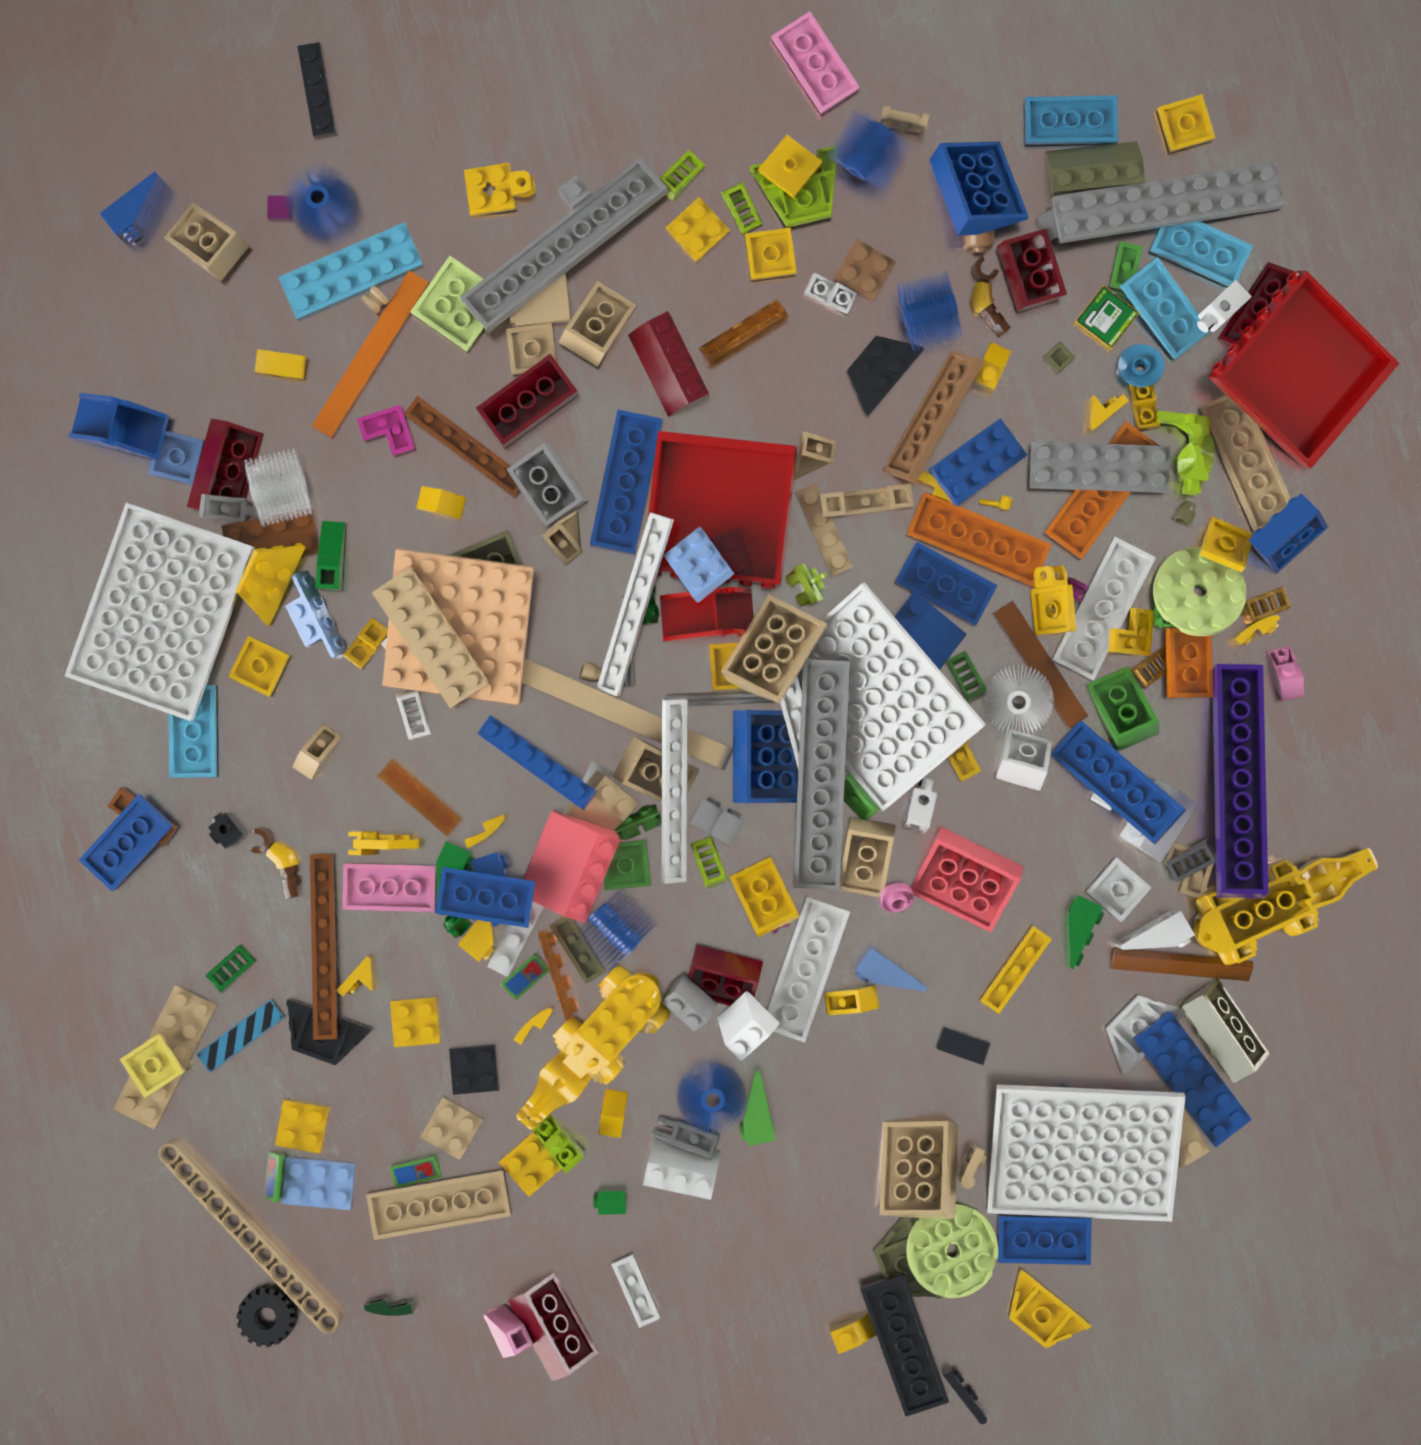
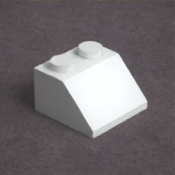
[996,729,1052,791]
[717,991,779,1061]

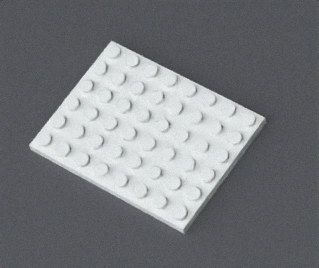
[64,503,255,722]
[798,582,986,812]
[987,1084,1185,1222]

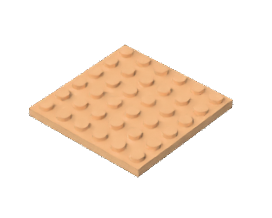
[382,548,534,705]

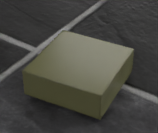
[1043,341,1076,374]

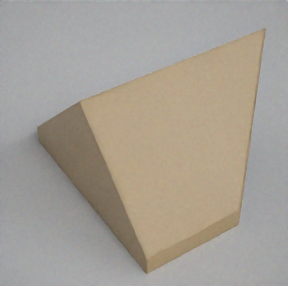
[794,432,837,480]
[541,509,583,565]

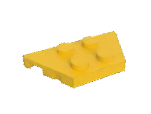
[236,543,305,626]
[1009,1269,1091,1348]

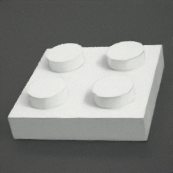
[1086,857,1152,922]

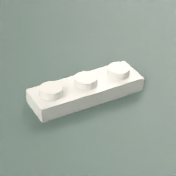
[611,1253,660,1328]

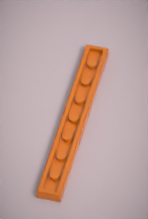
[311,270,429,438]

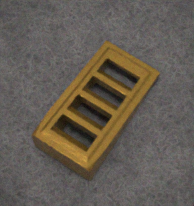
[1241,587,1292,625]
[1131,644,1167,689]

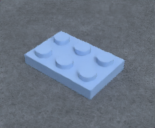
[664,526,734,603]
[281,1157,356,1210]

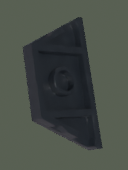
[846,336,925,417]
[286,999,372,1065]

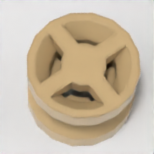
[361,285,389,314]

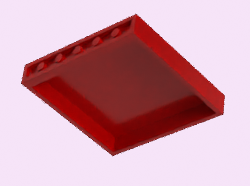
[1208,270,1400,469]
[648,431,797,589]

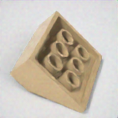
[721,594,828,703]
[880,1121,958,1219]

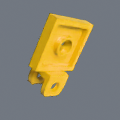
[464,162,536,217]
[1031,566,1076,635]
[348,831,419,855]

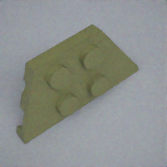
[873,1217,942,1299]

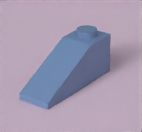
[854,946,927,992]

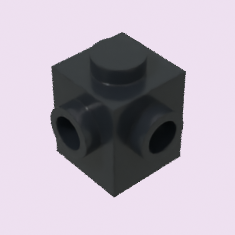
[208,812,246,849]

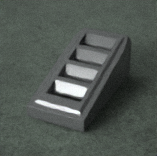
[1165,839,1216,883]

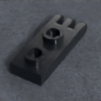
[942,1366,987,1424]

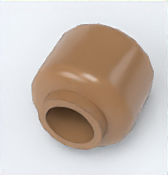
[965,230,995,252]

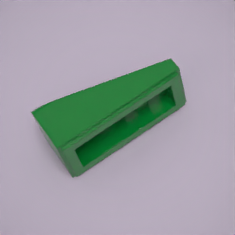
[205,945,255,994]

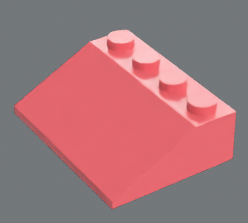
[523,810,620,923]
[911,826,1024,932]

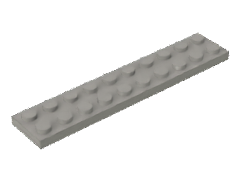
[460,158,669,333]
[1051,162,1285,243]
[794,658,850,890]

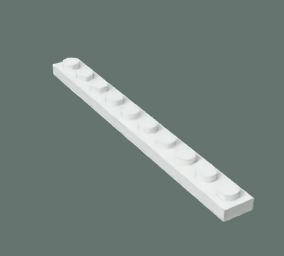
[487,761,612,977]

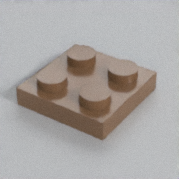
[833,238,896,302]

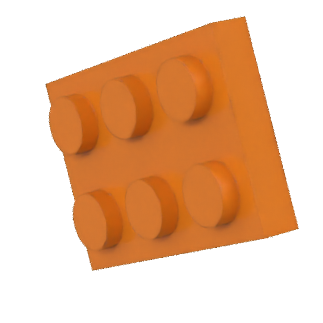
[1166,628,1213,698]

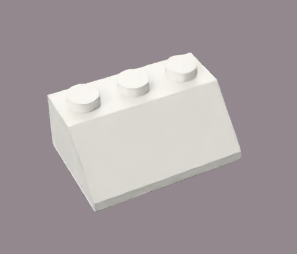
[1120,777,1198,863]
[643,1136,721,1200]

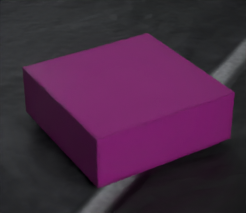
[267,195,292,220]

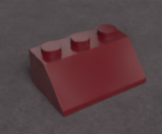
[997,228,1067,312]
[688,944,763,1006]

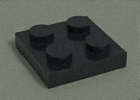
[449,1044,500,1095]

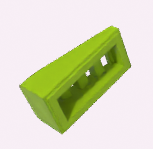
[659,150,706,201]
[720,182,763,234]
[690,836,729,889]

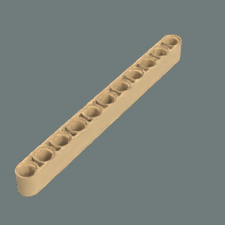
[522,658,733,770]
[159,1141,341,1333]

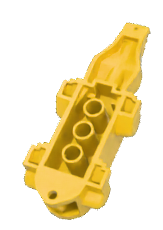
[1193,848,1378,965]
[517,966,670,1130]

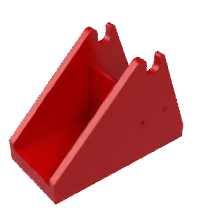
[660,587,754,642]

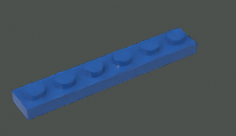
[477,715,597,810]

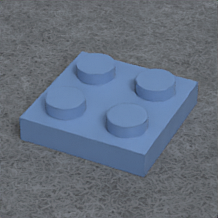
[148,431,205,485]

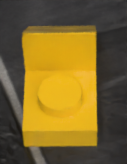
[1088,394,1129,433]
[336,954,375,996]

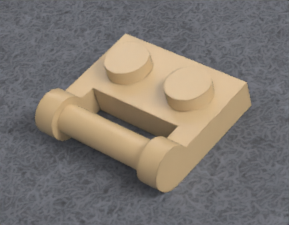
[880,106,929,133]
[957,1141,986,1189]

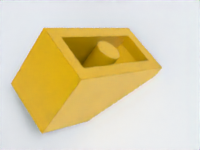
[972,342,1012,393]
[457,920,495,962]
[824,985,879,1015]
[829,1312,876,1354]

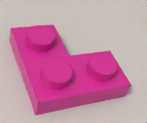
[357,405,415,456]

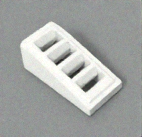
[396,690,431,740]

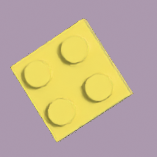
[120,1033,185,1098]

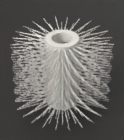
[245,448,312,527]
[984,664,1054,737]

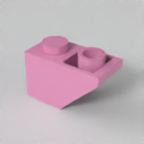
[1267,646,1304,701]
[484,1305,533,1358]

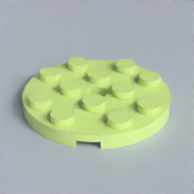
[1153,547,1246,636]
[907,1204,998,1298]

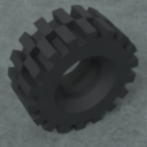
[236,1285,297,1347]

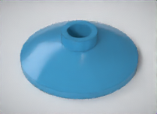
[1118,344,1165,387]

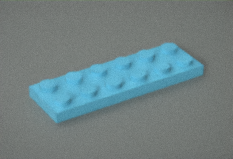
[278,222,424,320]

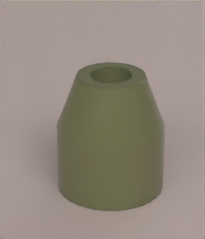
[1174,501,1195,526]

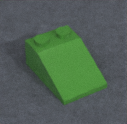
[1087,666,1159,751]
[739,1067,776,1147]

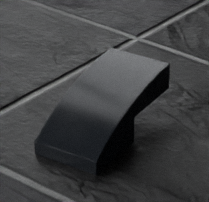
[937,1027,991,1065]

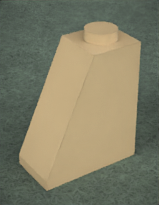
[510,274,571,327]

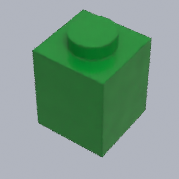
[593,1188,627,1215]

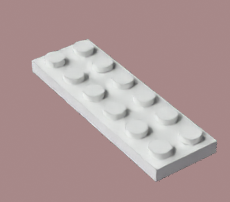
[1052,537,1156,681]
[767,896,850,1043]

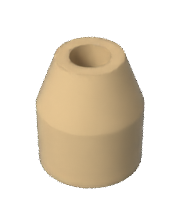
[579,661,602,682]

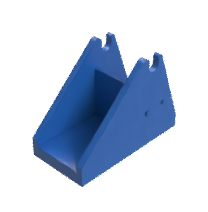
[68,393,169,460]

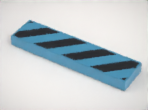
[196,999,285,1073]

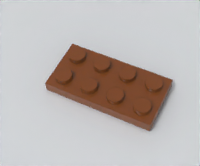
[221,508,319,557]

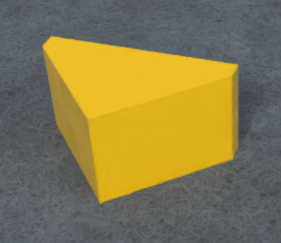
[416,486,466,520]
[598,1089,628,1138]

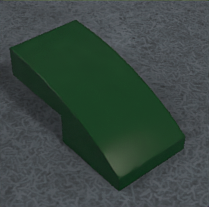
[364,1296,415,1316]

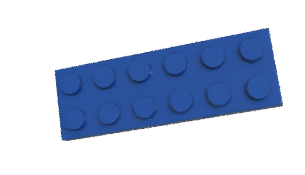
[590,409,663,554]
[1050,720,1186,845]
[1132,1010,1252,1147]

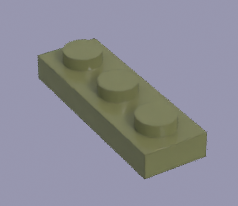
[549,917,606,984]

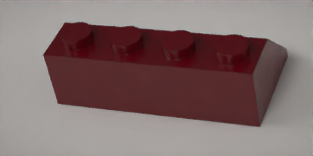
[1218,262,1295,347]
[628,311,709,417]
[476,354,579,448]
[187,418,263,522]
[508,1272,598,1381]

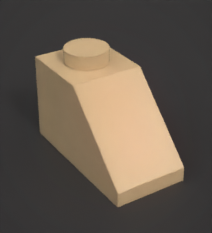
[292,724,342,780]

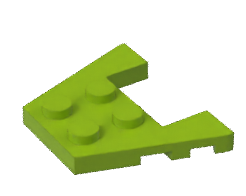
[750,145,837,228]

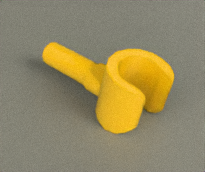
[979,495,1013,511]

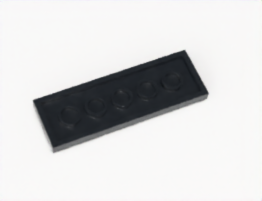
[860,1272,949,1417]

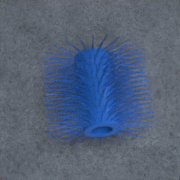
[828,110,911,190]
[283,163,359,242]
[897,272,962,349]
[574,890,657,971]
[676,1062,748,1135]

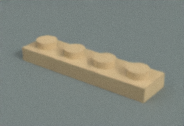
[795,483,853,577]

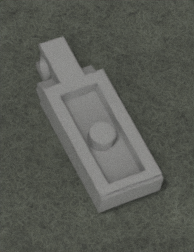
[199,494,259,522]

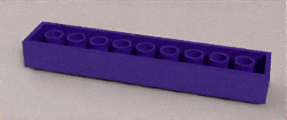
[1213,664,1269,898]

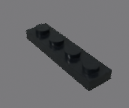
[297,42,337,138]

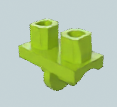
[786,563,827,606]

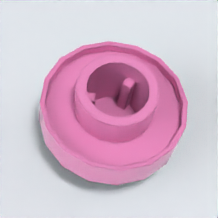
[879,883,914,913]

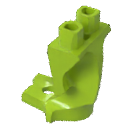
[1157,411,1215,496]

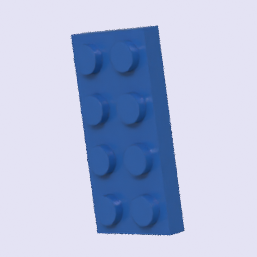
[929,418,1027,507]
[894,542,998,626]
[79,794,174,892]
[435,867,536,928]
[997,1215,1092,1265]

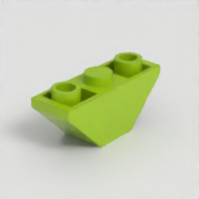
[533,1114,585,1174]

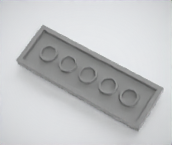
[1030,441,1171,493]

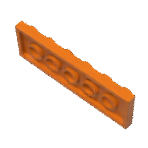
[1044,421,1160,560]
[906,492,1052,587]

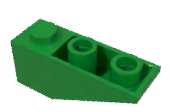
[315,521,345,591]
[436,840,474,916]
[1065,894,1104,969]

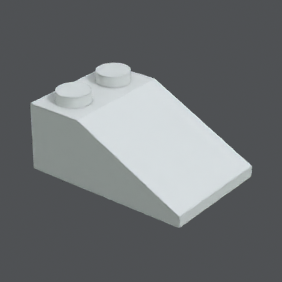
[1114,909,1195,950]

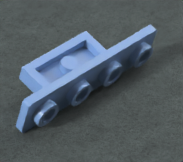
[285,570,347,658]

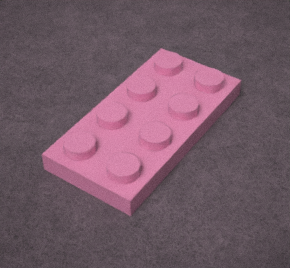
[771,11,860,115]
[342,863,436,912]

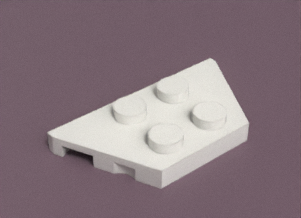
[1106,995,1184,1076]

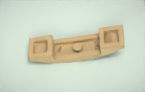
[820,484,914,518]

